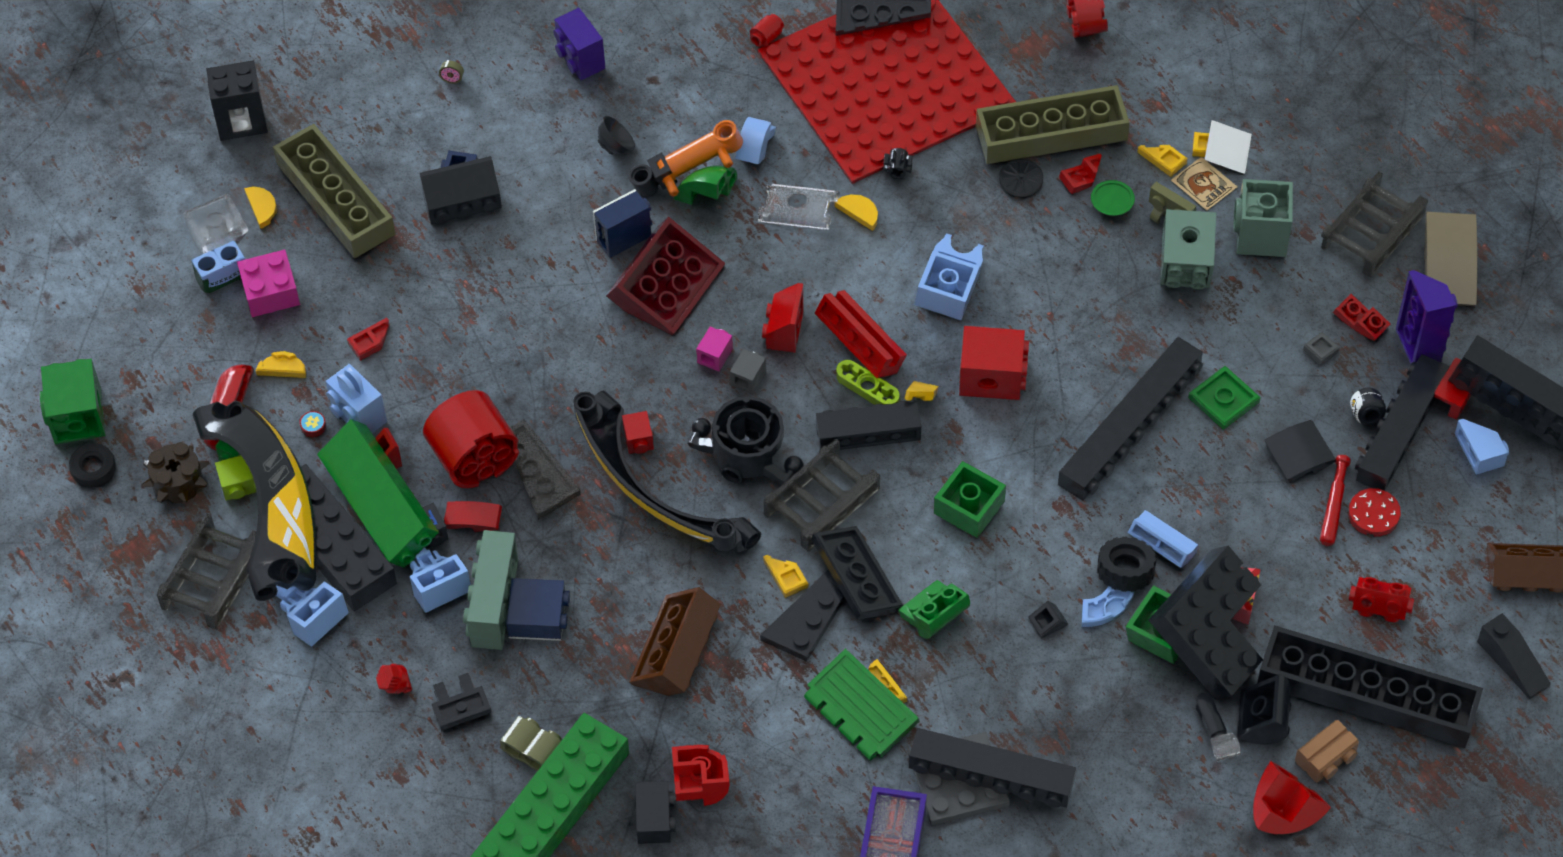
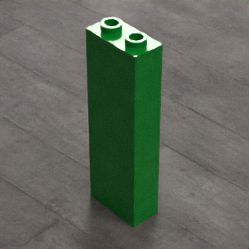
[317,419,439,568]

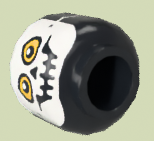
[1350,387,1386,425]

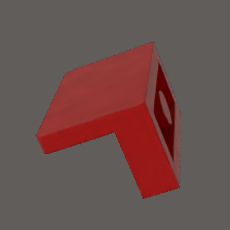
[1434,358,1471,420]

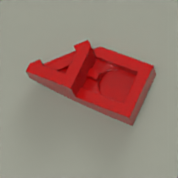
[1059,153,1102,194]

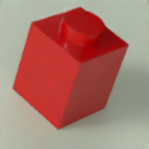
[622,411,654,454]

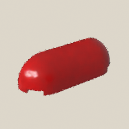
[204,364,254,451]

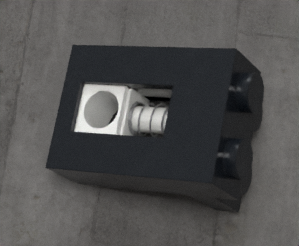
[206,60,268,141]

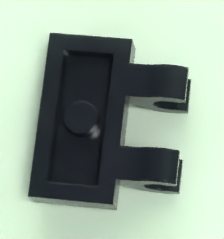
[432,673,492,731]

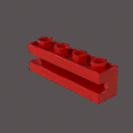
[815,290,907,378]

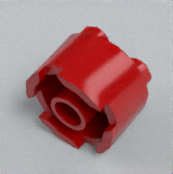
[1066,0,1108,38]

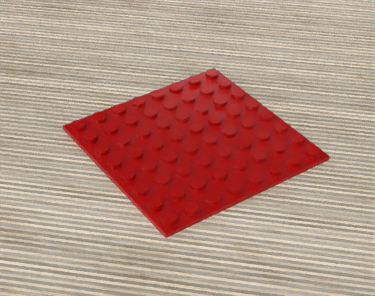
[757,0,1016,184]

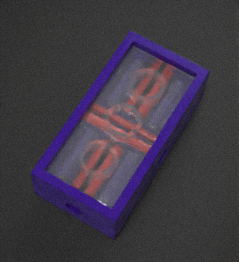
[860,786,927,857]

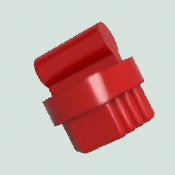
[376,663,412,694]

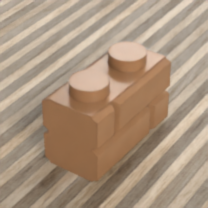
[1295,720,1359,783]

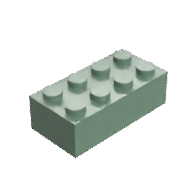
[463,530,519,650]

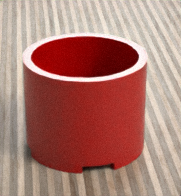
[423,390,519,488]

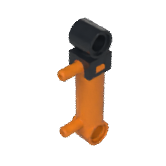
[629,120,743,197]

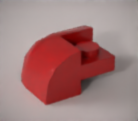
[672,745,730,806]

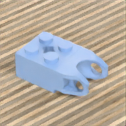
[914,233,984,320]

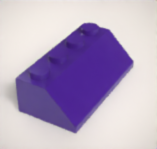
[1395,270,1458,364]

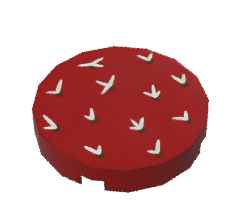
[1348,488,1401,537]

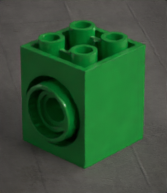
[40,358,106,444]

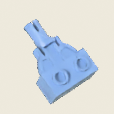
[410,547,471,613]
[276,581,349,647]

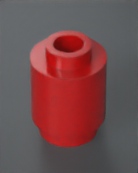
[750,14,784,47]

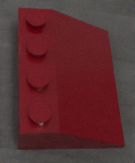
[606,216,725,335]

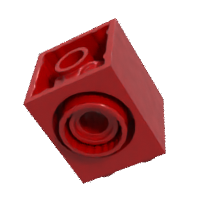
[959,326,1029,400]

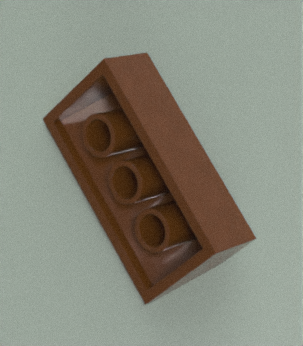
[1487,543,1563,592]
[629,587,721,696]

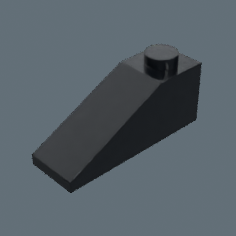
[1477,613,1551,699]

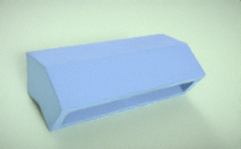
[1128,510,1198,568]

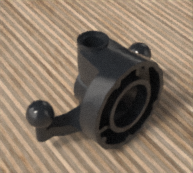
[688,396,804,486]

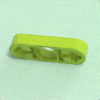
[836,360,900,405]

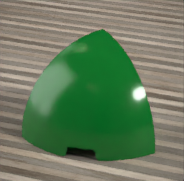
[674,165,737,205]

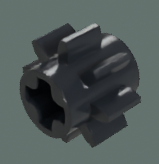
[883,148,913,178]

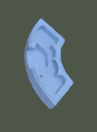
[1082,586,1135,627]

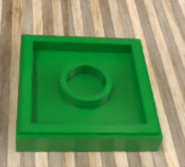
[1188,366,1261,430]

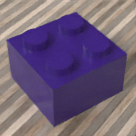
[553,8,606,80]

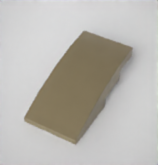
[1424,212,1477,307]

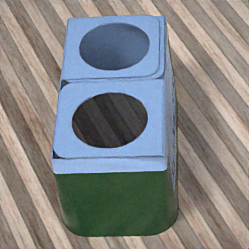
[192,240,245,293]

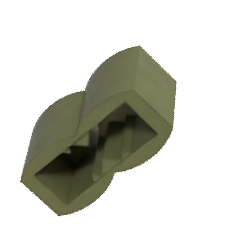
[500,716,562,771]

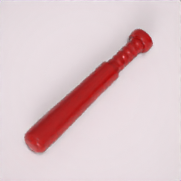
[1320,455,1351,546]

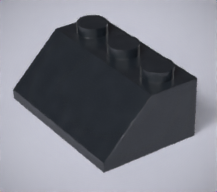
[420,156,502,225]

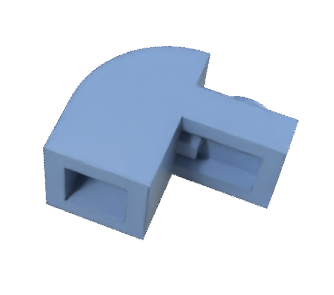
[735,117,776,164]

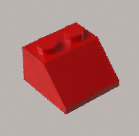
[762,283,804,353]

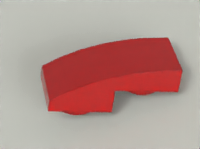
[1332,294,1391,341]
[444,501,502,532]

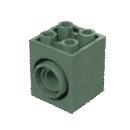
[1233,179,1293,257]
[1160,209,1216,290]

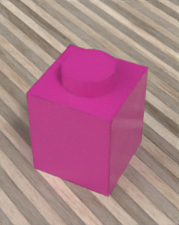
[696,327,733,372]

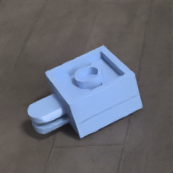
[326,364,387,433]

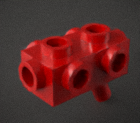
[1348,577,1414,622]

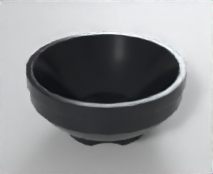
[597,116,635,155]

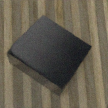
[1028,601,1068,637]

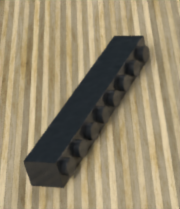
[1058,337,1203,501]

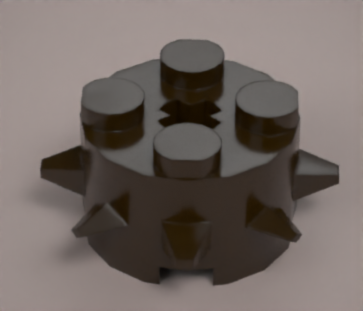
[141,442,210,504]

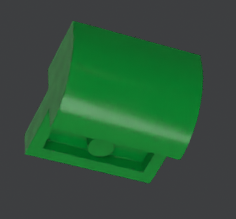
[898,580,970,639]

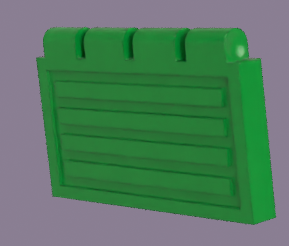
[804,648,920,761]

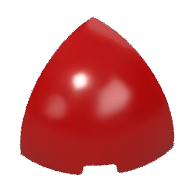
[1253,761,1331,834]

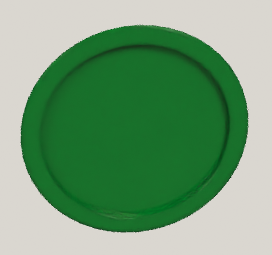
[1091,180,1135,216]

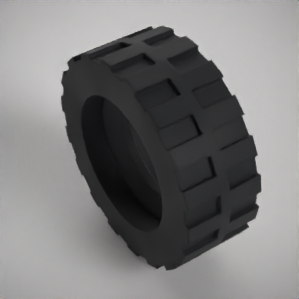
[1097,537,1156,592]

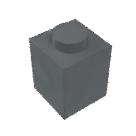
[730,349,766,394]

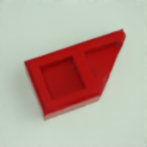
[347,318,390,361]

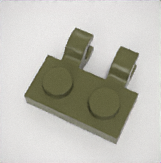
[1149,181,1197,224]

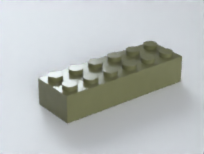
[976,85,1130,164]
[273,124,396,259]

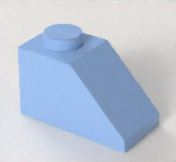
[1455,419,1509,475]

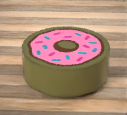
[439,61,464,84]

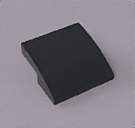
[1264,420,1336,483]

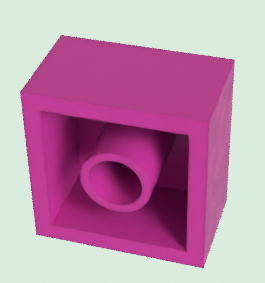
[237,250,300,317]

